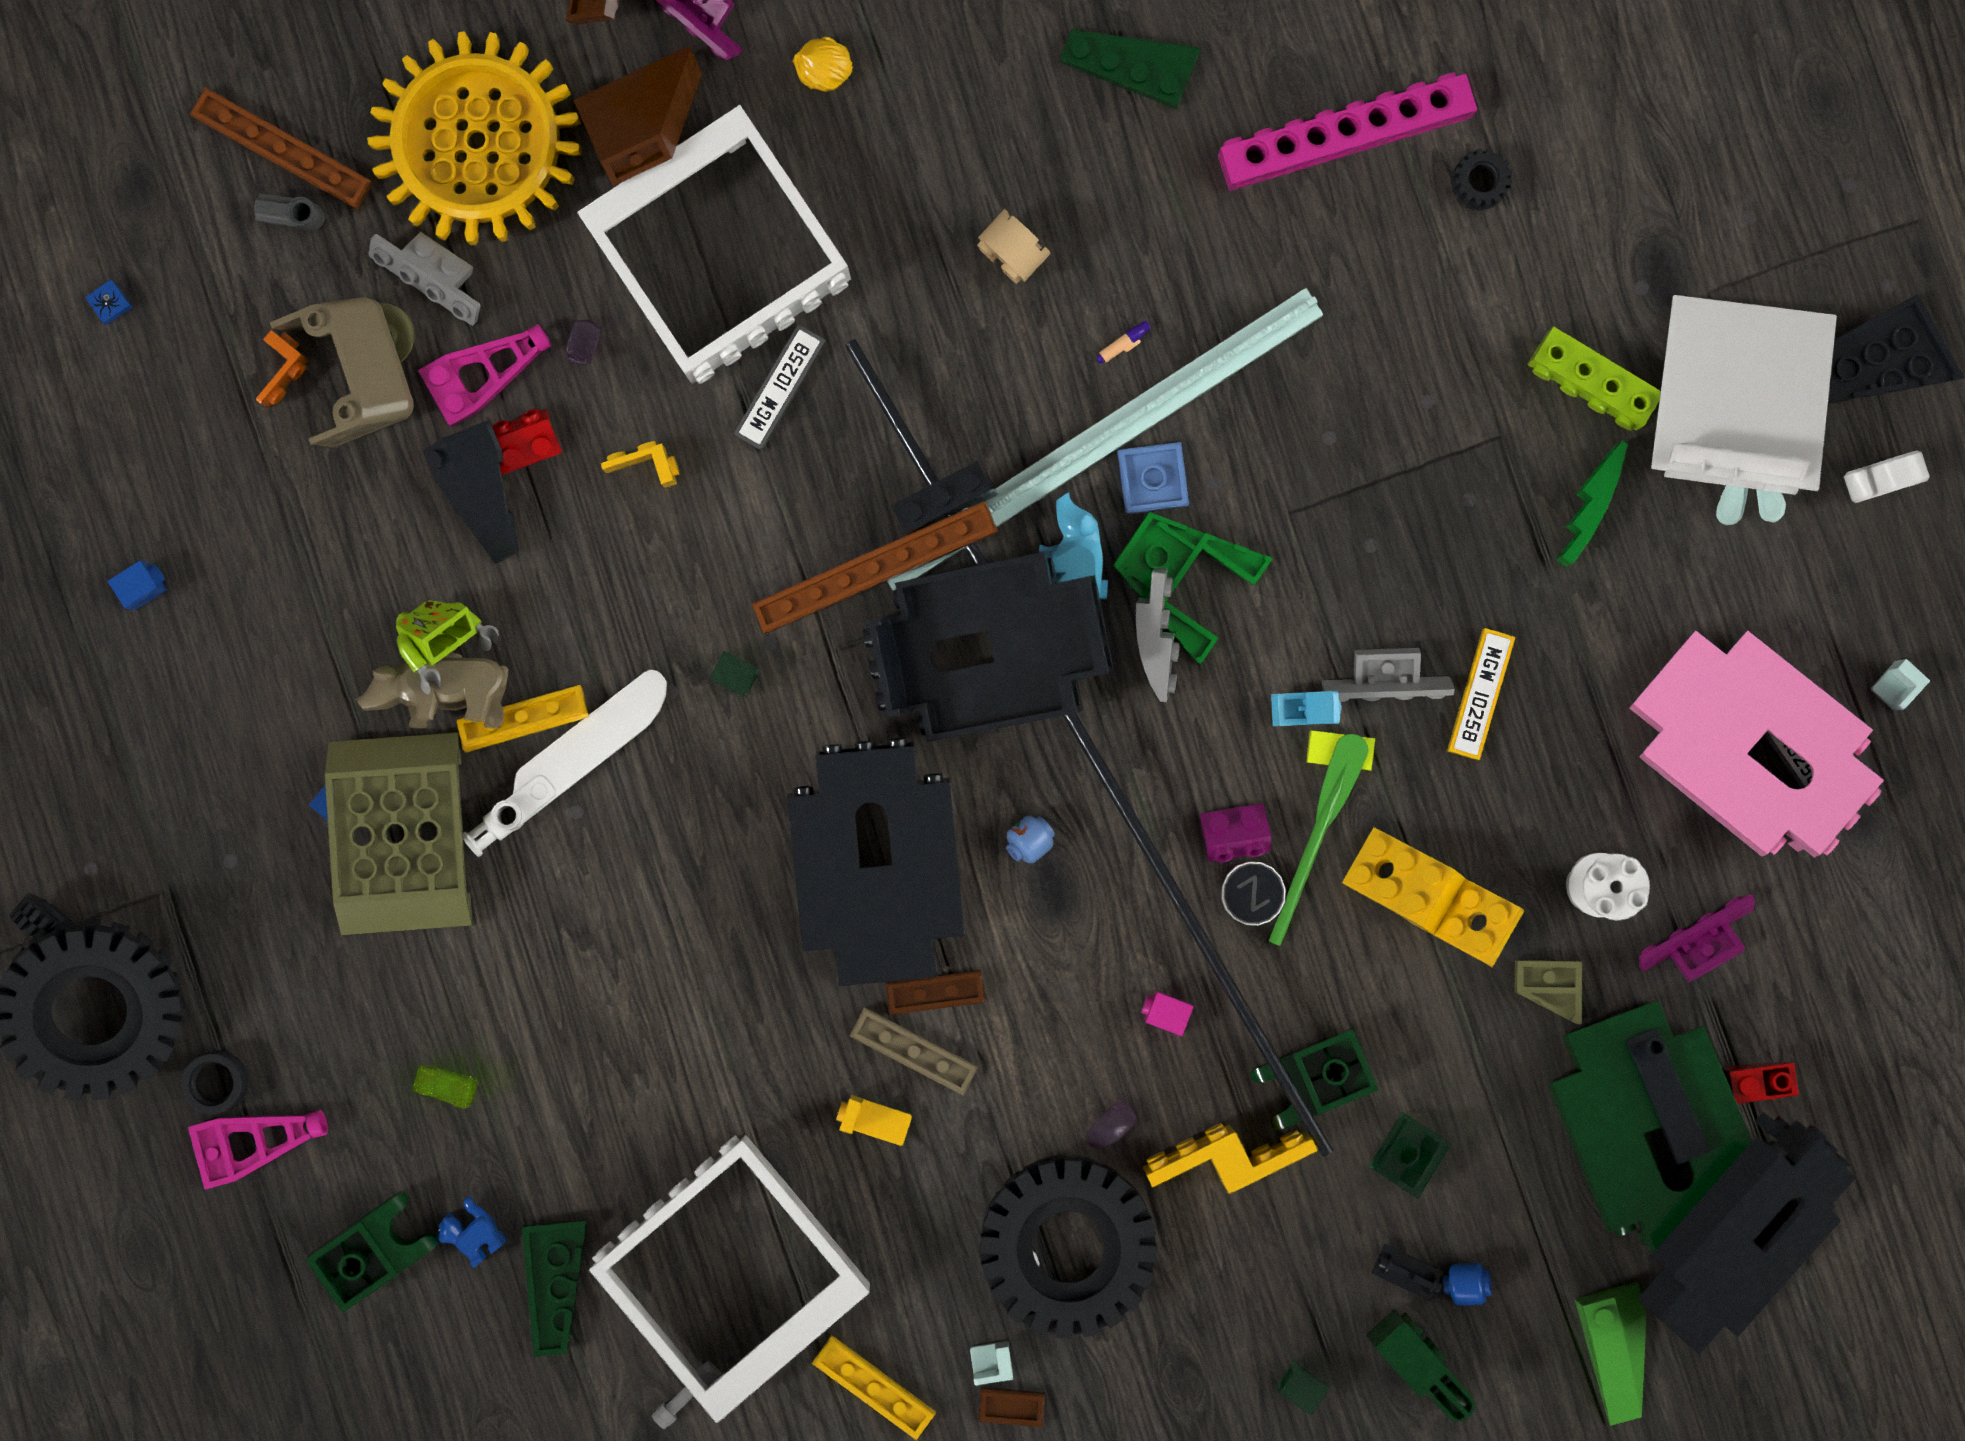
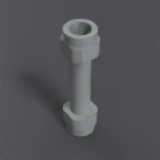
[652,1360,721,1429]

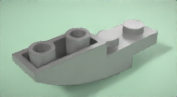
[1136,567,1180,702]

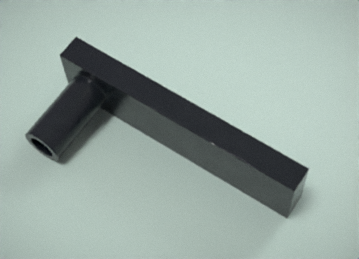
[1625,1029,1710,1164]

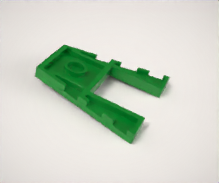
[1112,512,1273,665]

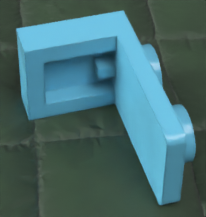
[1271,691,1341,726]

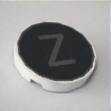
[1221,861,1286,926]

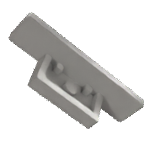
[369,232,481,326]
[1322,648,1455,702]

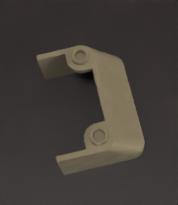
[270,297,414,448]

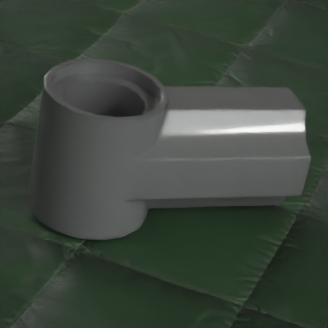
[254,193,325,232]

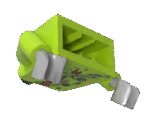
[396,600,499,694]

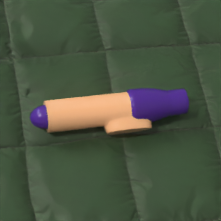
[1097,320,1151,363]

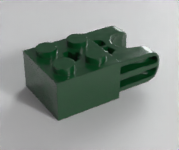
[1249,1028,1379,1130]
[305,1191,439,1313]
[1366,1309,1475,1422]

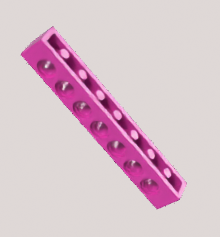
[1218,73,1477,191]

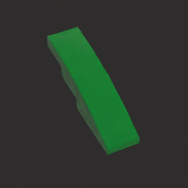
[1555,441,1628,568]

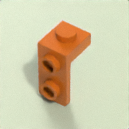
[256,330,309,408]

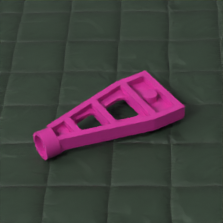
[418,324,552,427]
[188,1110,328,1190]

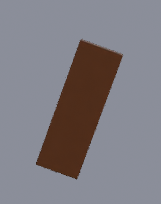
[886,970,986,1015]

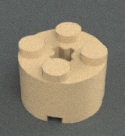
[977,209,1051,284]

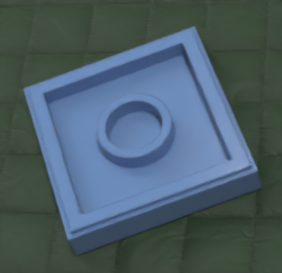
[1117,442,1189,515]

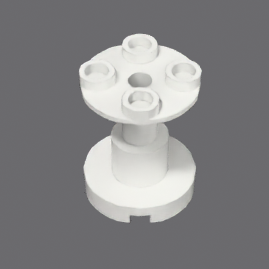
[1566,853,1650,920]

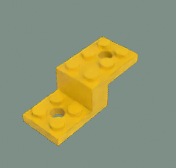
[1342,827,1524,967]
[1143,1123,1318,1194]

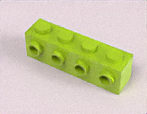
[1527,326,1661,431]

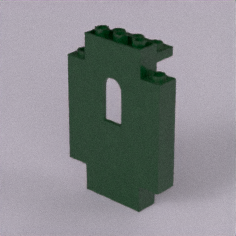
[1547,1000,1752,1255]

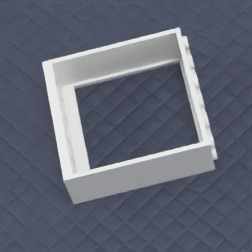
[577,105,851,384]
[589,1135,870,1423]

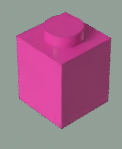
[1141,990,1194,1036]

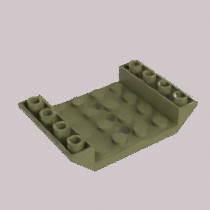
[325,733,472,935]

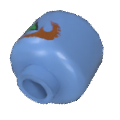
[1006,816,1055,863]

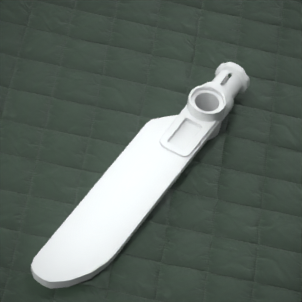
[463,670,667,857]

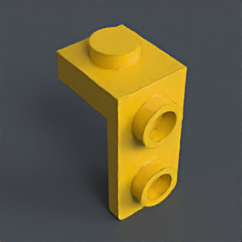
[601,441,680,488]
[836,1095,912,1146]

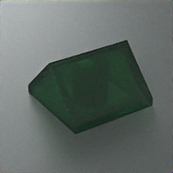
[1369,1112,1452,1199]

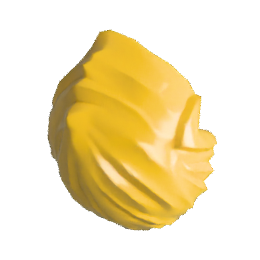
[792,37,853,92]

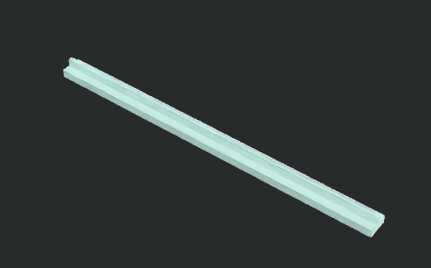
[887,288,1323,590]

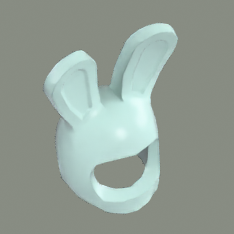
[1716,485,1786,525]

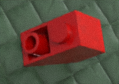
[1722,1062,1799,1104]

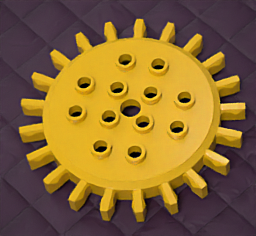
[367,31,582,245]

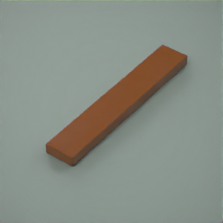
[189,87,373,210]

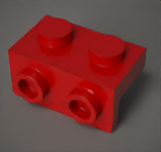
[492,409,562,475]

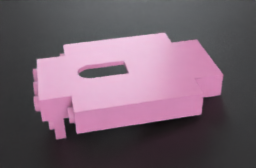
[1629,631,1884,857]

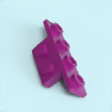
[656,0,742,60]
[1639,894,1755,983]

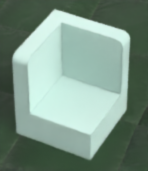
[1871,659,1930,711]
[970,1340,1013,1385]

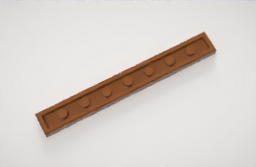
[752,501,999,634]

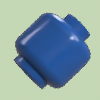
[1443,1262,1492,1306]

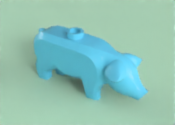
[1039,492,1108,599]

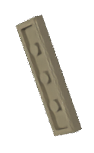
[850,1007,979,1096]

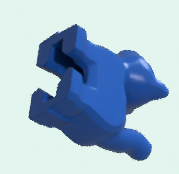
[437,1197,507,1268]

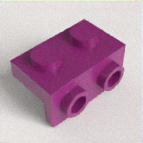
[1200,803,1271,862]

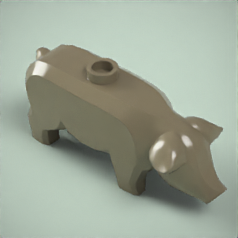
[354,653,509,728]

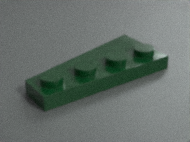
[1059,29,1201,110]
[522,1219,588,1357]

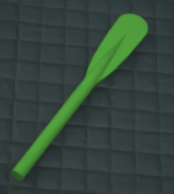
[1269,734,1368,946]

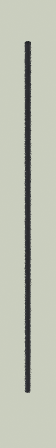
[845,339,1333,1157]

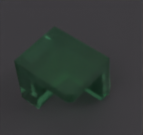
[710,651,761,698]
[1276,1360,1330,1415]

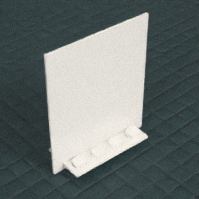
[1651,295,1837,495]

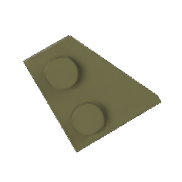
[1515,960,1582,1024]

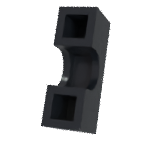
[891,461,998,535]

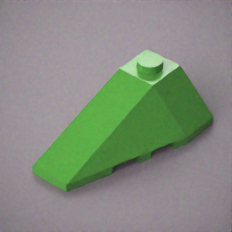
[1574,1282,1647,1426]

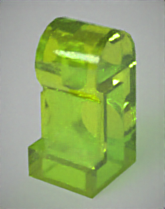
[412,1064,479,1109]

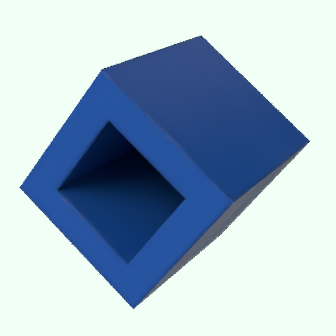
[107,560,167,611]

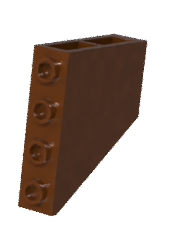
[574,46,702,186]

